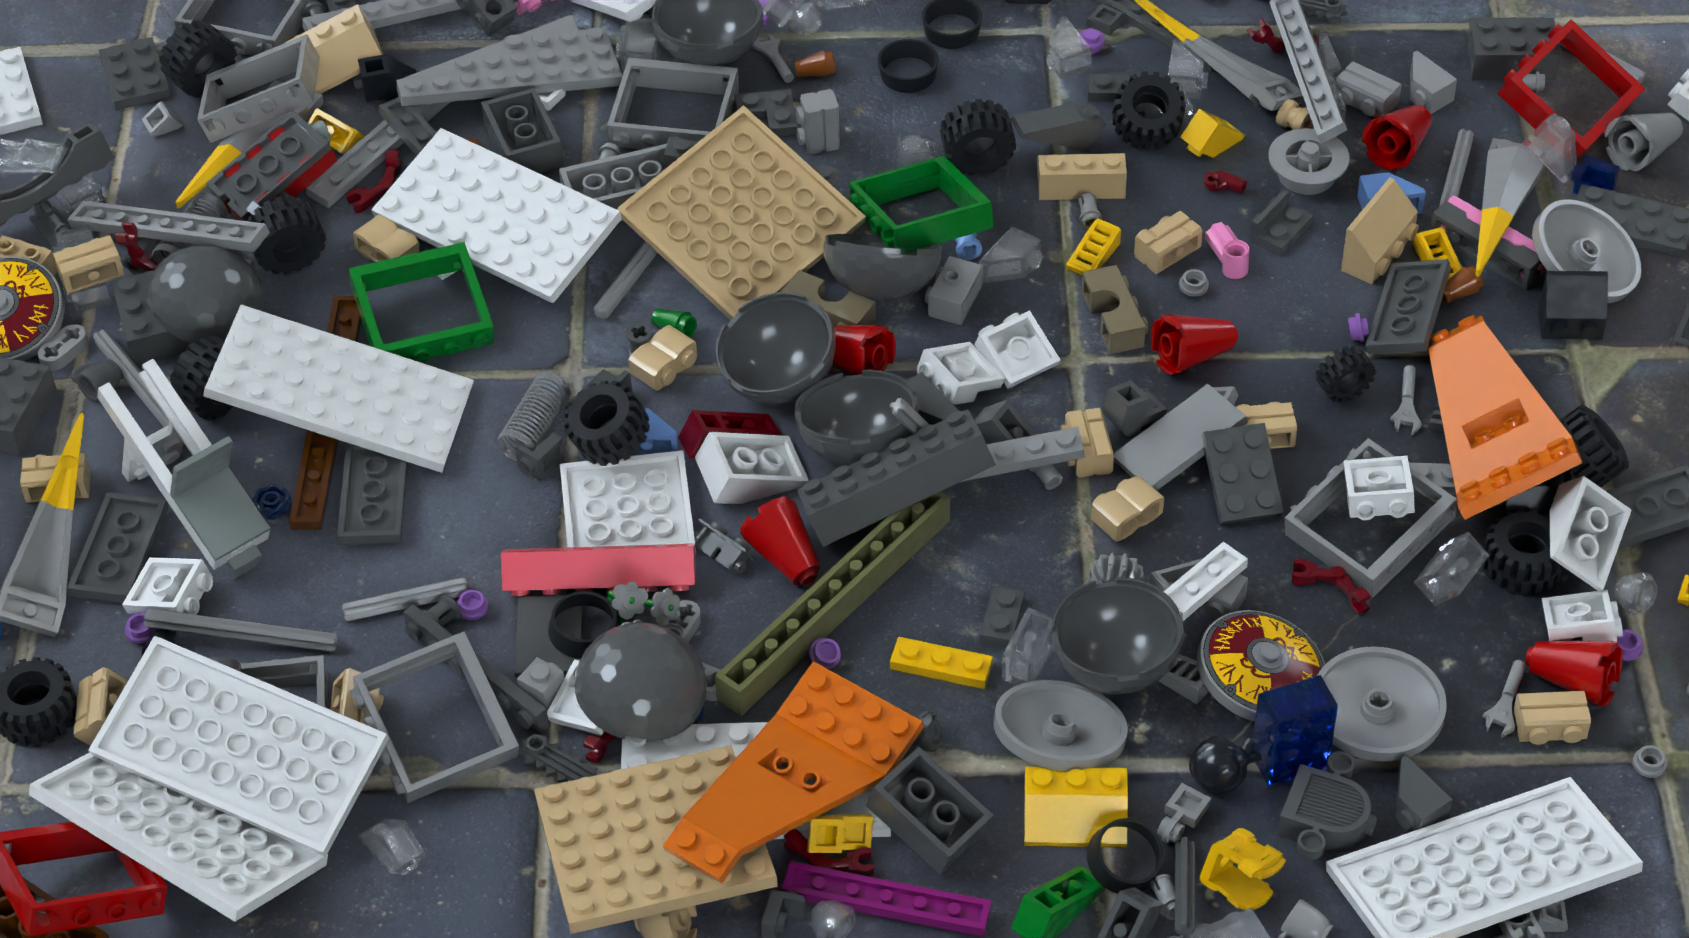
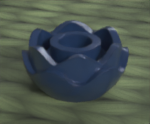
[252,484,291,520]

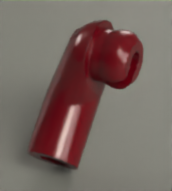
[1203,170,1247,194]

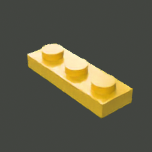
[890,637,993,689]

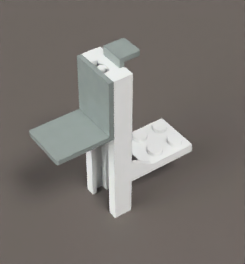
[97,359,270,579]

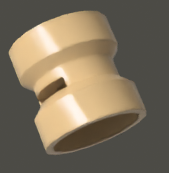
[1276,99,1313,130]

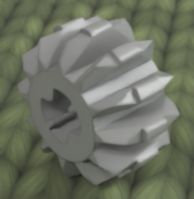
[1089,551,1144,584]

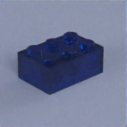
[1253,675,1338,785]

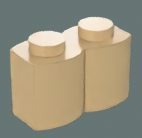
[353,215,420,262]
[628,325,698,391]
[1091,476,1164,542]

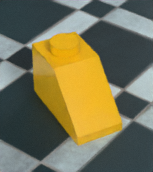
[1180,109,1246,158]

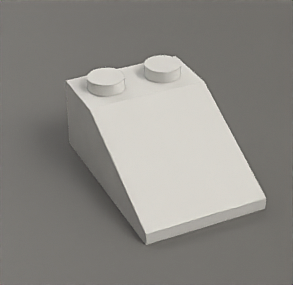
[695,432,809,504]
[1550,476,1632,591]

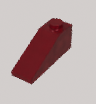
[678,410,781,459]

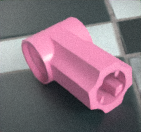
[1205,222,1250,279]

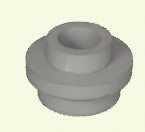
[1179,269,1209,297]
[1632,745,1667,778]

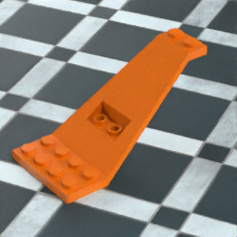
[1428,315,1583,520]
[663,661,924,884]

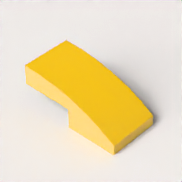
[807,814,873,853]

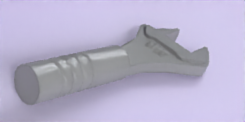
[752,34,794,83]
[1390,365,1422,435]
[1482,660,1526,738]

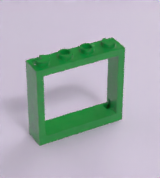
[847,156,994,254]
[349,242,494,362]

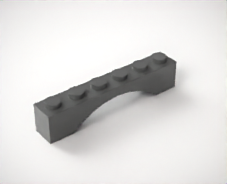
[0,122,115,226]

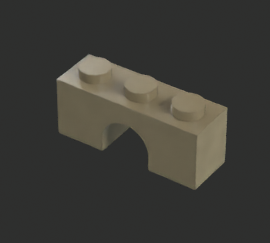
[1082,265,1149,355]
[781,270,876,325]

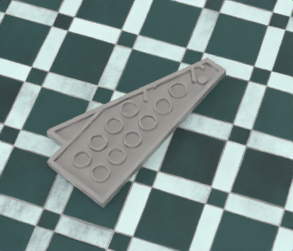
[397,15,622,106]

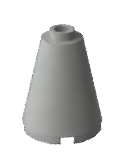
[1605,113,1683,172]

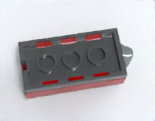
[206,110,338,221]

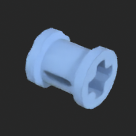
[953,233,982,260]

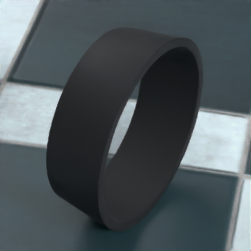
[922,0,982,49]
[878,39,939,93]
[548,591,619,659]
[1087,818,1163,894]

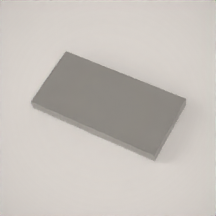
[1113,384,1248,491]

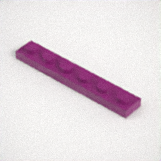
[781,861,992,937]

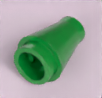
[651,308,697,338]

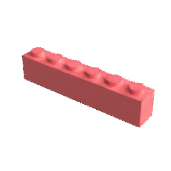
[501,543,696,596]

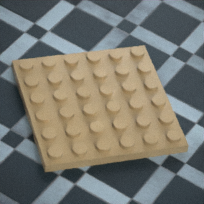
[617,105,866,320]
[534,745,778,934]

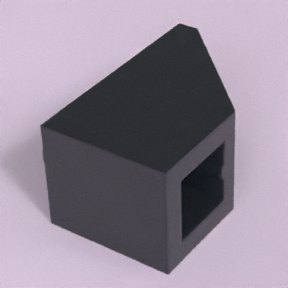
[358,54,417,102]

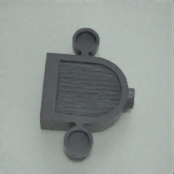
[1278,751,1378,860]

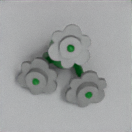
[607,581,680,626]

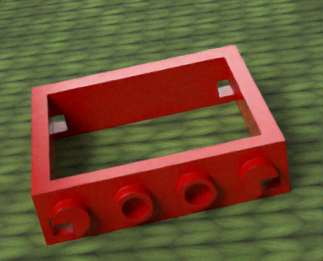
[1497,19,1645,164]
[0,822,168,937]

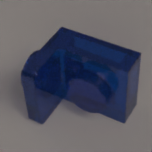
[1571,155,1620,194]

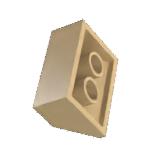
[285,4,383,94]
[1036,153,1127,200]
[1341,177,1419,285]

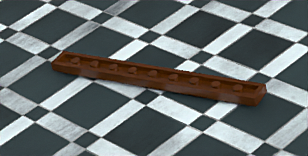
[289,295,362,530]

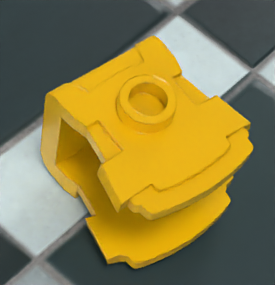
[1200,828,1286,911]

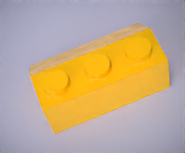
[1024,766,1128,848]

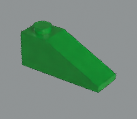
[1011,865,1106,938]

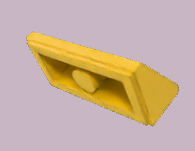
[308,108,365,155]

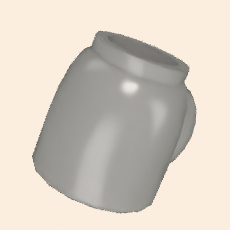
[1278,899,1333,938]

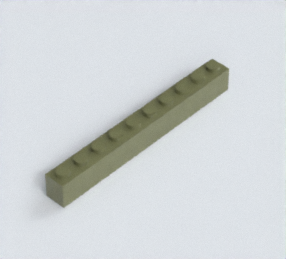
[715,491,950,716]

